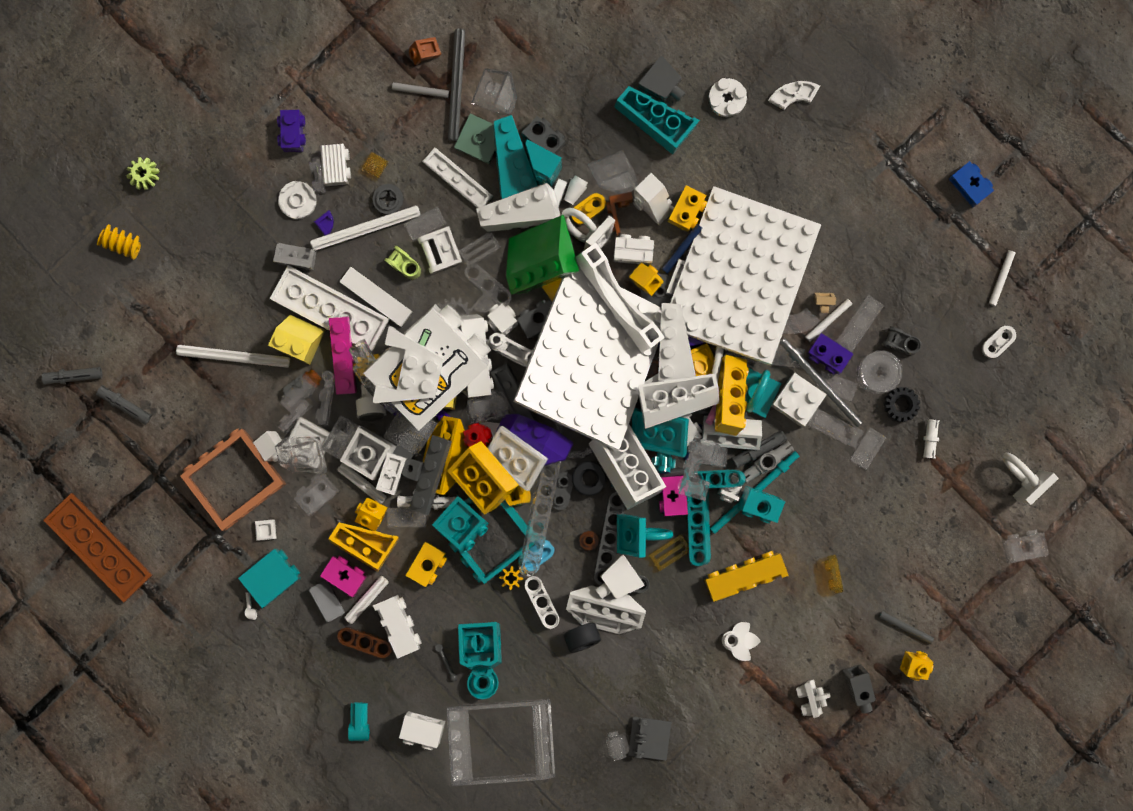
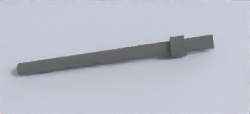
[779,338,862,427]

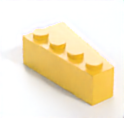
[704,551,789,602]

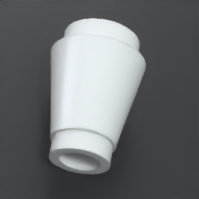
[564,175,588,205]

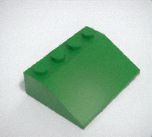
[506,215,579,295]

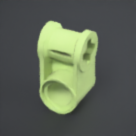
[384,246,421,279]

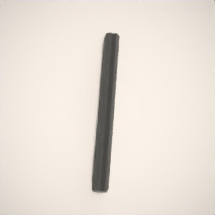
[448,29,465,141]

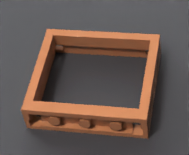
[180,429,286,531]

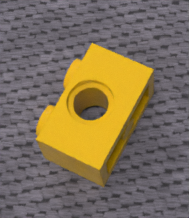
[406,542,447,587]

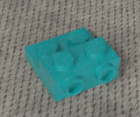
[432,496,489,552]

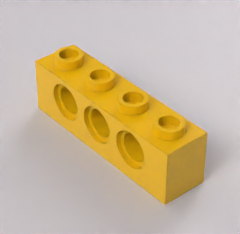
[715,355,749,436]

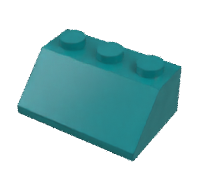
[526,139,562,187]

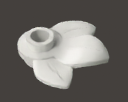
[722,622,761,661]

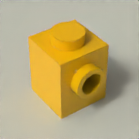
[629,262,664,296]

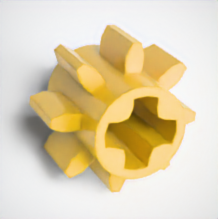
[499,566,523,590]

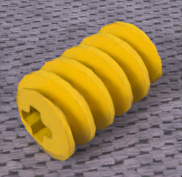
[97,224,141,260]

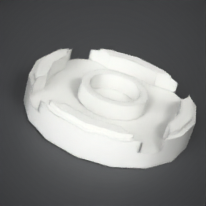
[278,181,317,219]

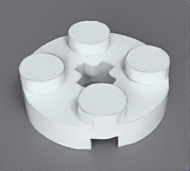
[708,78,747,117]

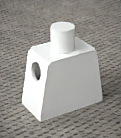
[595,555,645,599]

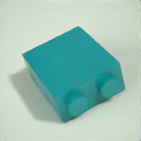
[238,549,301,608]

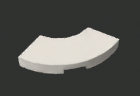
[768,81,820,110]

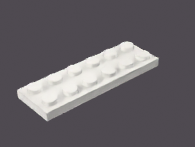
[270,265,390,353]

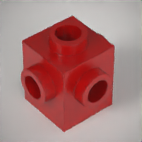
[463,423,493,448]

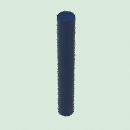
[662,224,703,273]

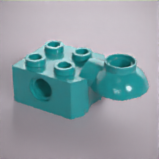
[458,622,502,699]

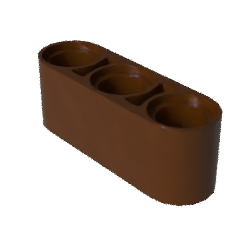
[337,627,393,658]

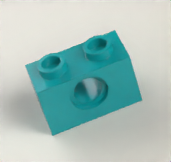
[738,486,786,524]

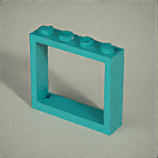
[440,497,539,584]

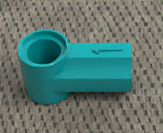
[348,702,370,741]

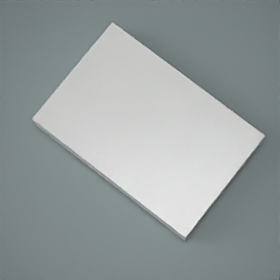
[488,426,548,491]

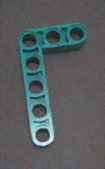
[687,470,746,566]

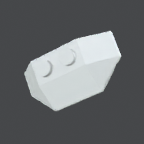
[566,586,646,634]

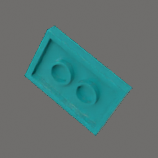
[632,408,689,457]

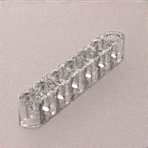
[519,461,561,577]

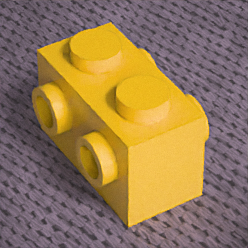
[668,185,707,232]

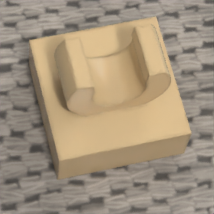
[814,293,836,313]

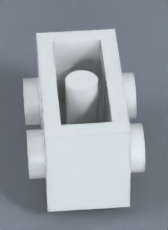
[487,304,518,336]

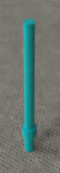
[710,451,800,534]

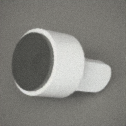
[356,377,386,421]

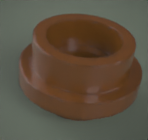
[579,531,599,550]

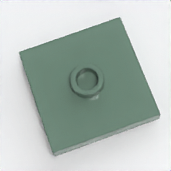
[454,113,495,164]

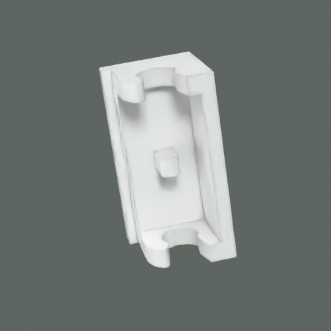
[376,453,407,495]

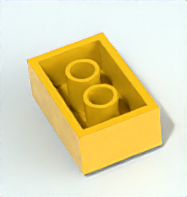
[447,441,519,515]

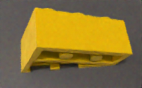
[328,522,399,572]

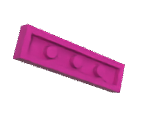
[329,316,357,395]

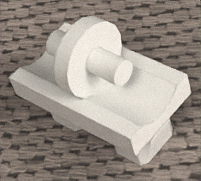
[796,679,831,718]

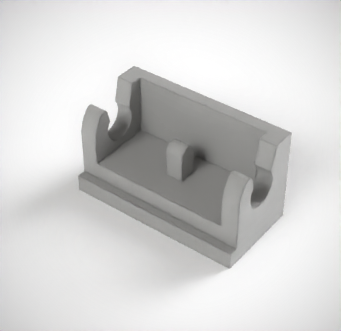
[273,243,317,270]

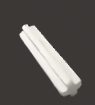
[337,463,387,504]
[345,576,389,624]

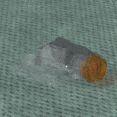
[278,369,322,434]

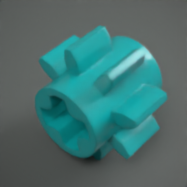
[652,452,676,474]

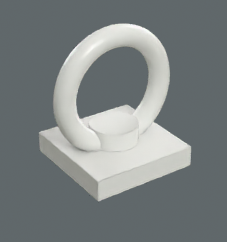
[562,208,615,250]
[1002,453,1059,505]

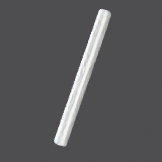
[310,206,420,251]
[176,345,290,368]

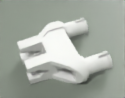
[489,333,533,368]

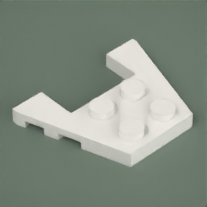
[372,326,444,403]

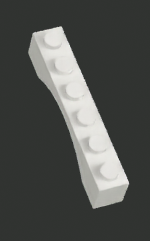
[576,243,664,352]

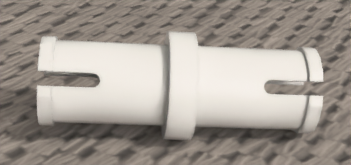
[923,419,940,459]

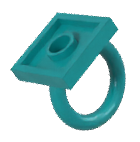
[733,368,782,418]
[617,514,674,558]

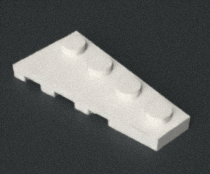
[658,303,696,381]

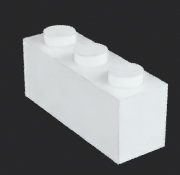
[702,416,762,450]

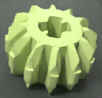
[126,157,160,190]

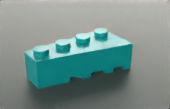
[614,86,700,155]
[493,115,537,200]

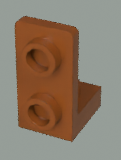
[606,192,633,236]

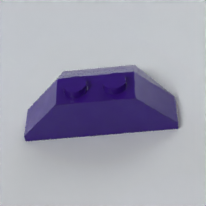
[496,414,573,466]

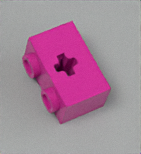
[659,476,688,516]
[320,555,367,597]

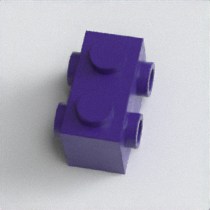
[277,110,306,152]
[806,333,853,375]

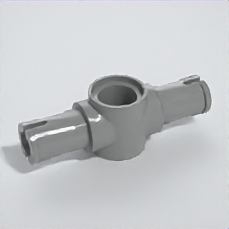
[743,441,794,484]

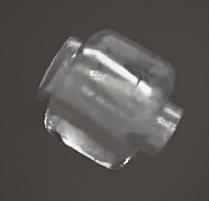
[602,730,630,761]

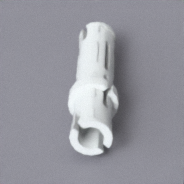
[397,495,456,510]

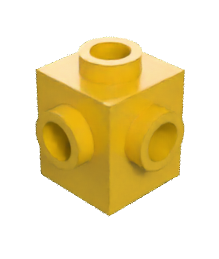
[355,497,388,531]
[900,651,933,681]

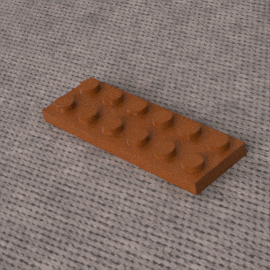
[44,493,153,603]

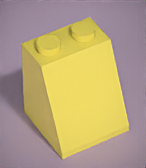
[268,315,326,365]

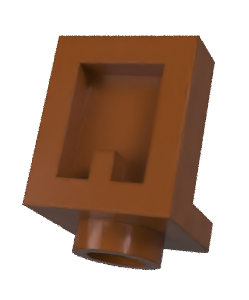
[409,37,441,65]

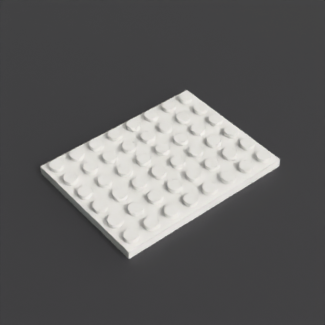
[670,186,821,366]
[513,266,661,451]

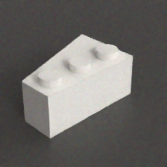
[633,173,674,225]
[373,595,422,659]

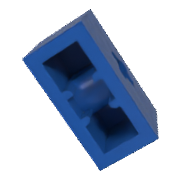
[949,161,994,208]

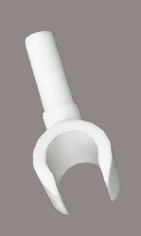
[245,592,257,620]

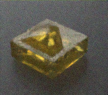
[362,152,389,178]

